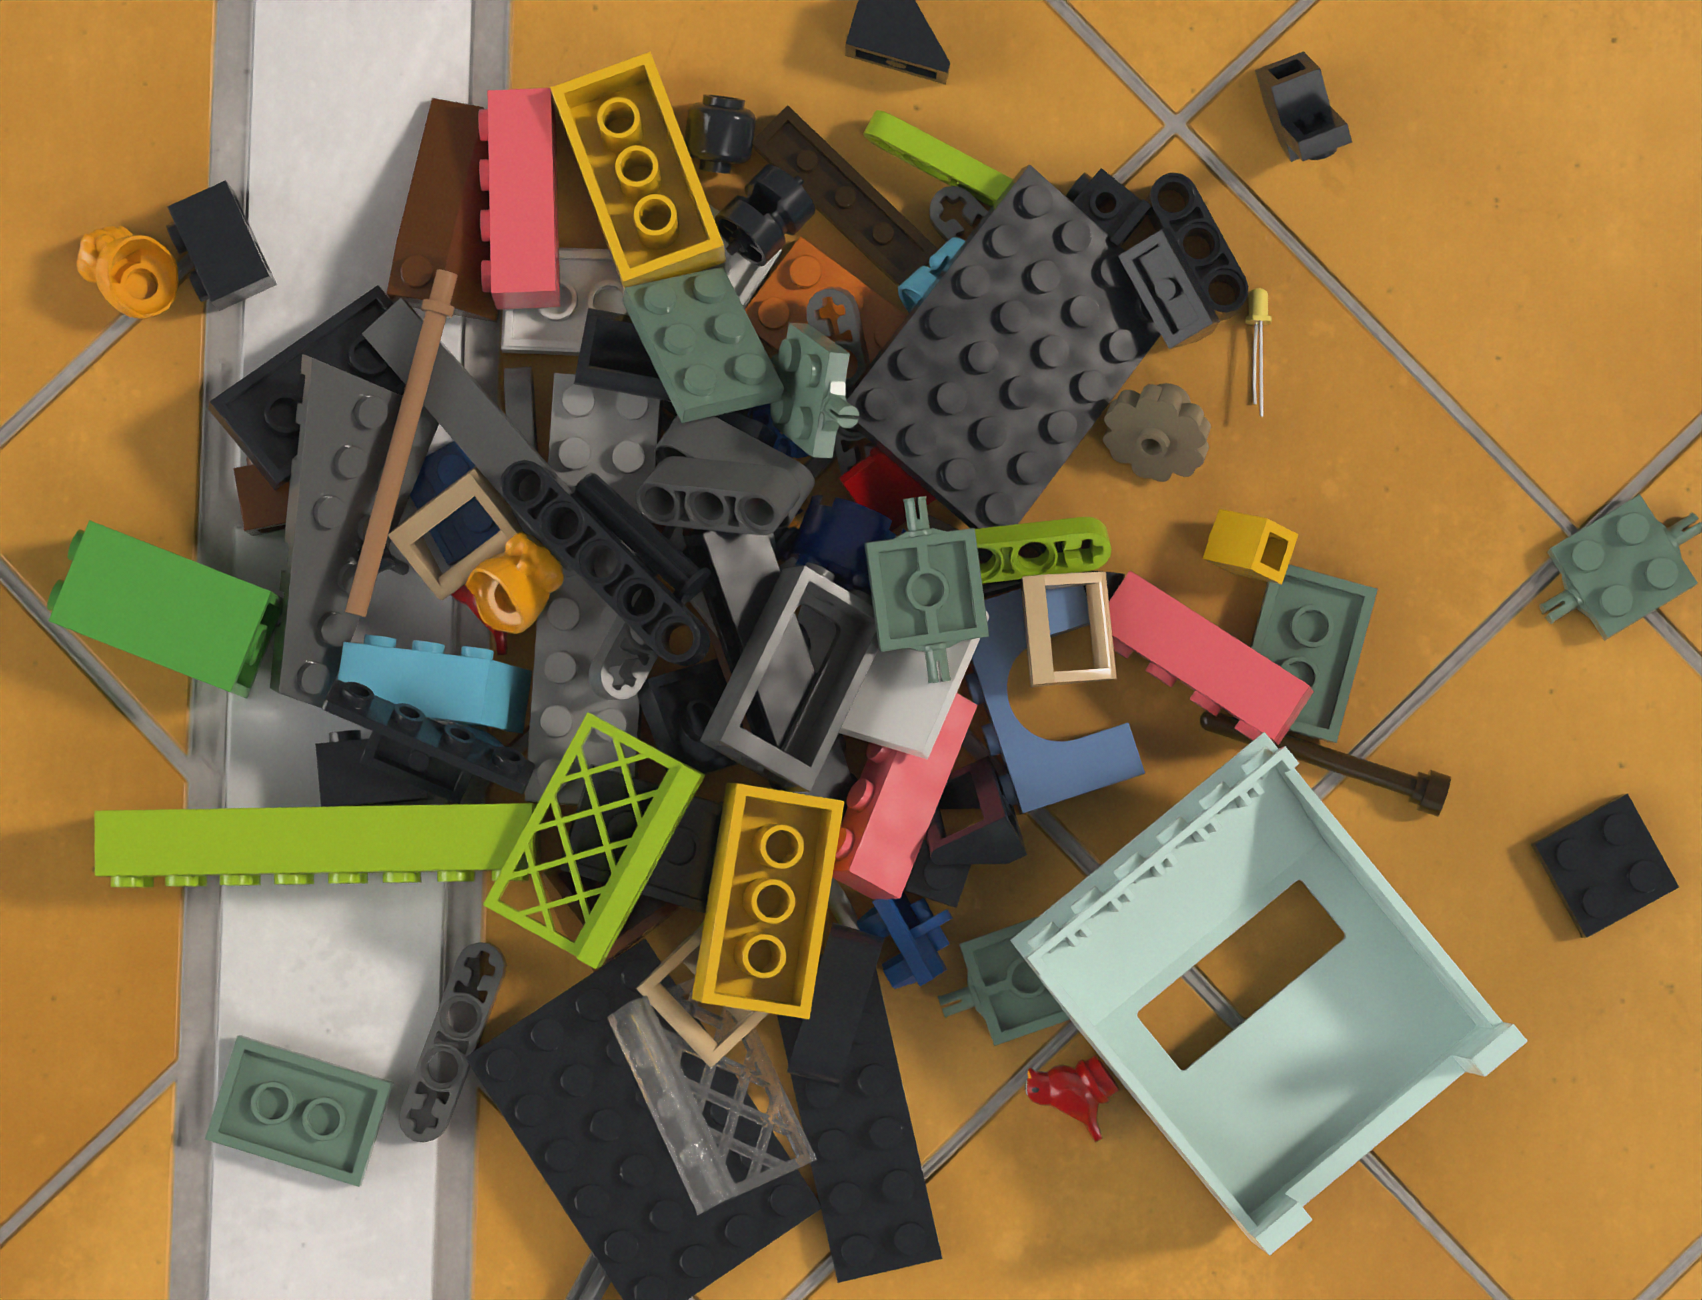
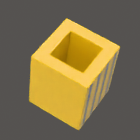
[1202,509,1299,585]

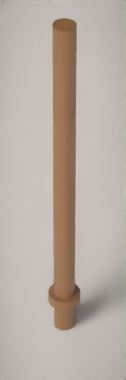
[345,269,458,618]

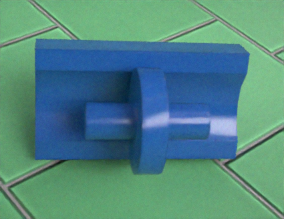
[857,891,953,989]

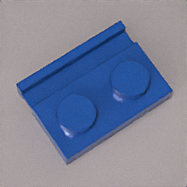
[410,441,501,567]

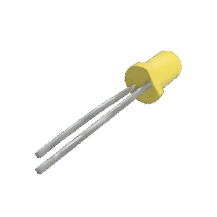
[1245,288,1272,417]

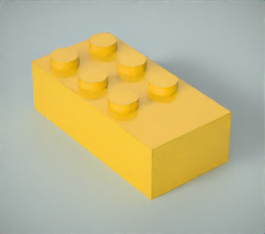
[550,51,726,290]
[692,783,844,1019]

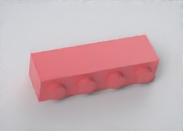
[478,88,560,310]
[1109,571,1314,745]
[832,693,977,900]

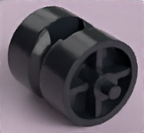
[714,164,815,266]

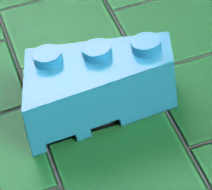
[338,634,532,734]

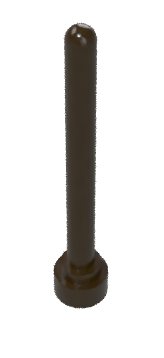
[1200,711,1451,817]

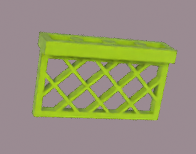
[483,712,705,969]

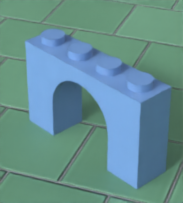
[965,586,1145,815]

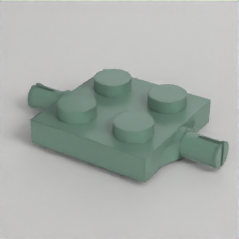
[770,323,859,458]
[1539,494,1702,641]
[865,496,989,683]
[938,916,1070,1046]

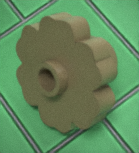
[1103,383,1211,482]

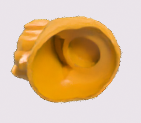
[77,226,178,319]
[465,532,564,634]

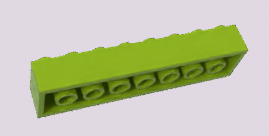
[94,803,541,888]

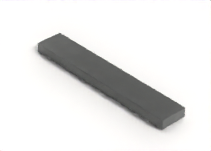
[362,298,579,571]

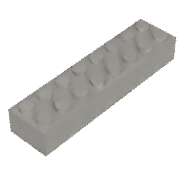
[525,373,663,806]

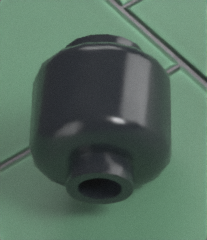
[684,94,756,174]

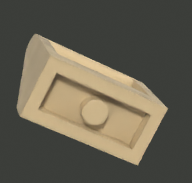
[388,466,523,600]
[1020,572,1117,688]
[636,924,769,1068]

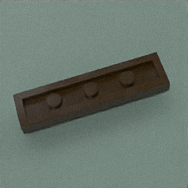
[752,105,939,287]

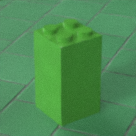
[47,520,283,699]

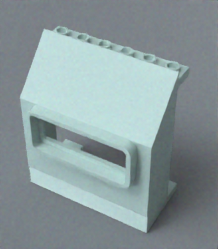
[1010,732,1528,1256]

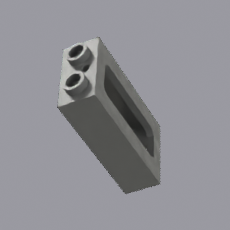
[700,563,879,792]

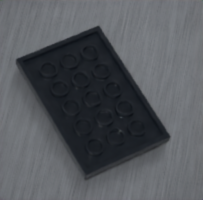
[845,165,1161,529]
[465,938,821,1300]

